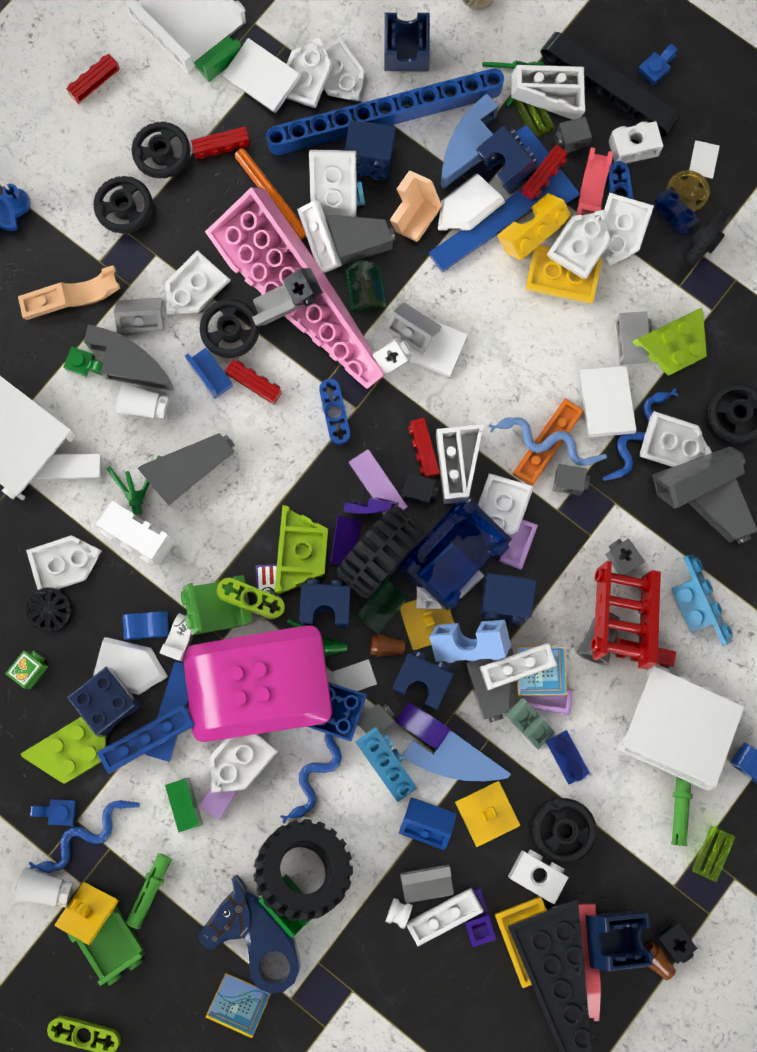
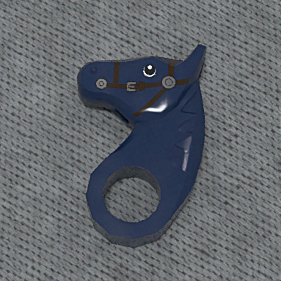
[199,875,301,994]

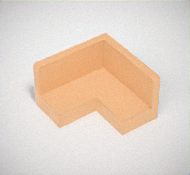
[390,170,442,241]

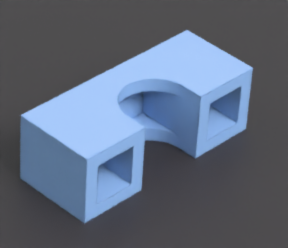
[429,620,511,663]

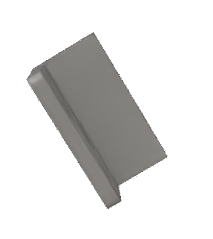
[252,284,304,326]
[114,298,164,334]
[384,303,442,355]
[400,864,454,903]

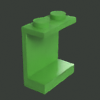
[181,575,253,635]

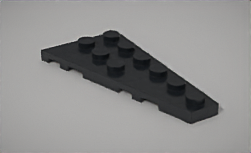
[508,897,592,1052]

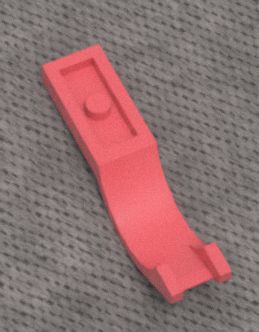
[576,148,613,215]
[579,904,601,1021]

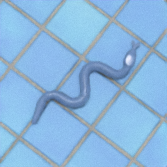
[489,417,607,466]

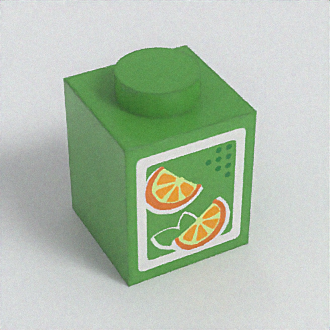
[5,650,49,689]

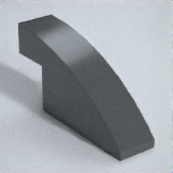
[84,324,174,391]

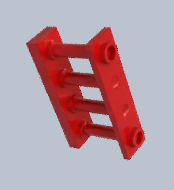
[591,560,661,670]

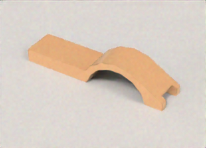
[18,265,120,320]

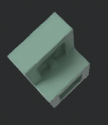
[506,698,555,750]

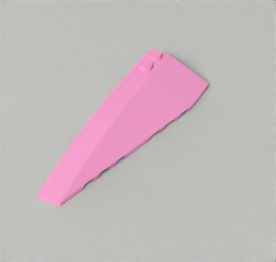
[205,187,385,389]

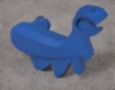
[0,184,31,231]

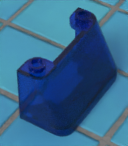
[398,499,512,611]

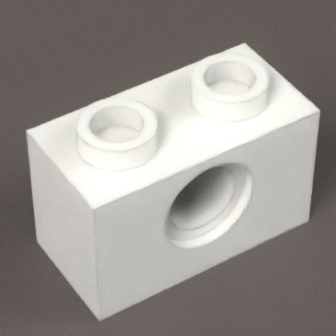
[609,121,663,164]
[508,849,569,904]

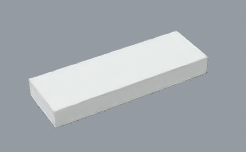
[297,200,342,274]
[33,454,102,479]
[479,643,557,690]
[406,887,483,946]

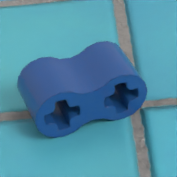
[123,612,169,640]
[730,743,757,784]

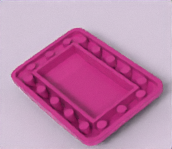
[183,626,332,742]

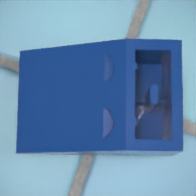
[307,682,367,742]

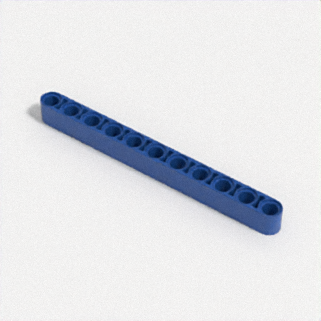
[266,68,504,155]

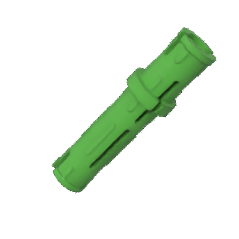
[671,777,693,846]
[125,853,173,929]

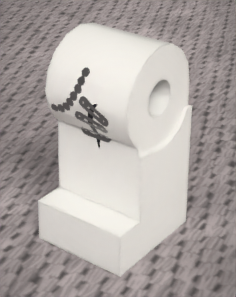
[160,613,194,662]

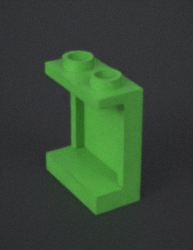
[67,905,146,986]

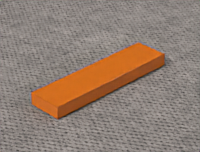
[513,398,584,486]

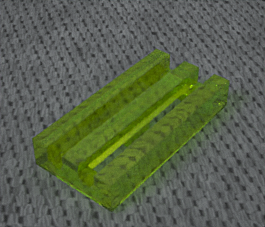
[514,99,554,137]
[692,826,735,882]

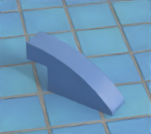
[441,94,498,189]
[402,730,511,781]

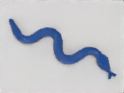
[602,388,678,481]
[280,733,342,823]
[29,800,140,873]

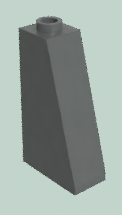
[138,433,235,506]
[652,446,745,508]

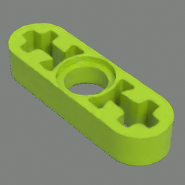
[216,578,285,619]
[47,1016,121,1052]

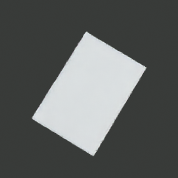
[689,140,719,179]
[333,659,377,691]

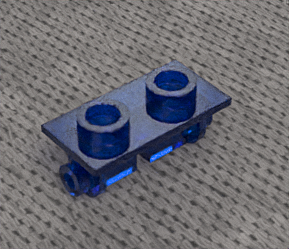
[654,188,700,235]
[545,730,590,785]

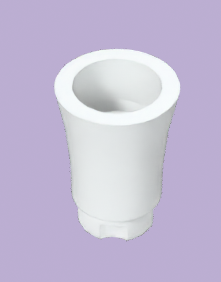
[116,382,169,419]
[15,867,73,907]

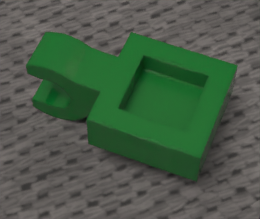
[63,347,103,377]

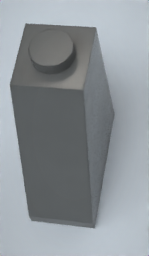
[326,215,395,265]
[688,478,757,544]
[465,648,514,723]

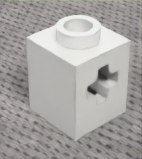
[372,336,412,375]

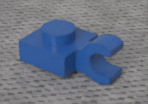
[638,44,678,86]
[30,799,77,826]

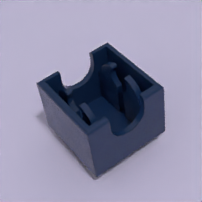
[384,12,430,71]
[345,120,395,181]
[476,126,538,194]
[479,573,536,626]
[299,580,351,629]
[393,651,453,710]
[66,666,142,737]
[585,911,653,971]

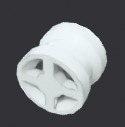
[385,898,413,929]

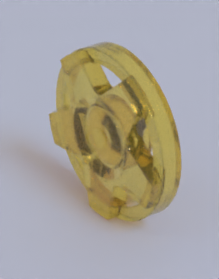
[666,170,710,213]

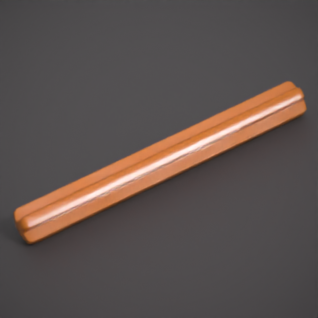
[235,148,306,240]

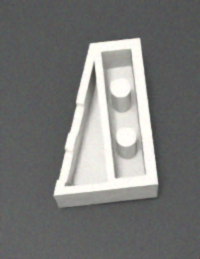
[511,65,585,120]
[436,424,484,504]
[96,501,175,566]

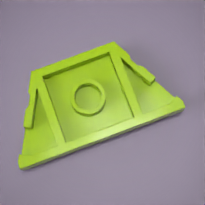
[632,307,707,376]
[275,505,328,595]
[21,717,107,784]

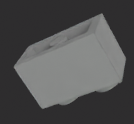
[615,311,652,365]

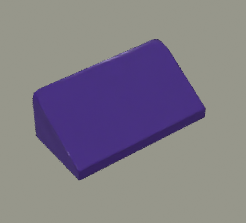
[331,516,361,566]

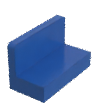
[185,348,233,399]
[398,798,456,851]

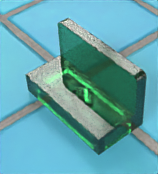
[345,260,386,312]
[357,578,408,634]

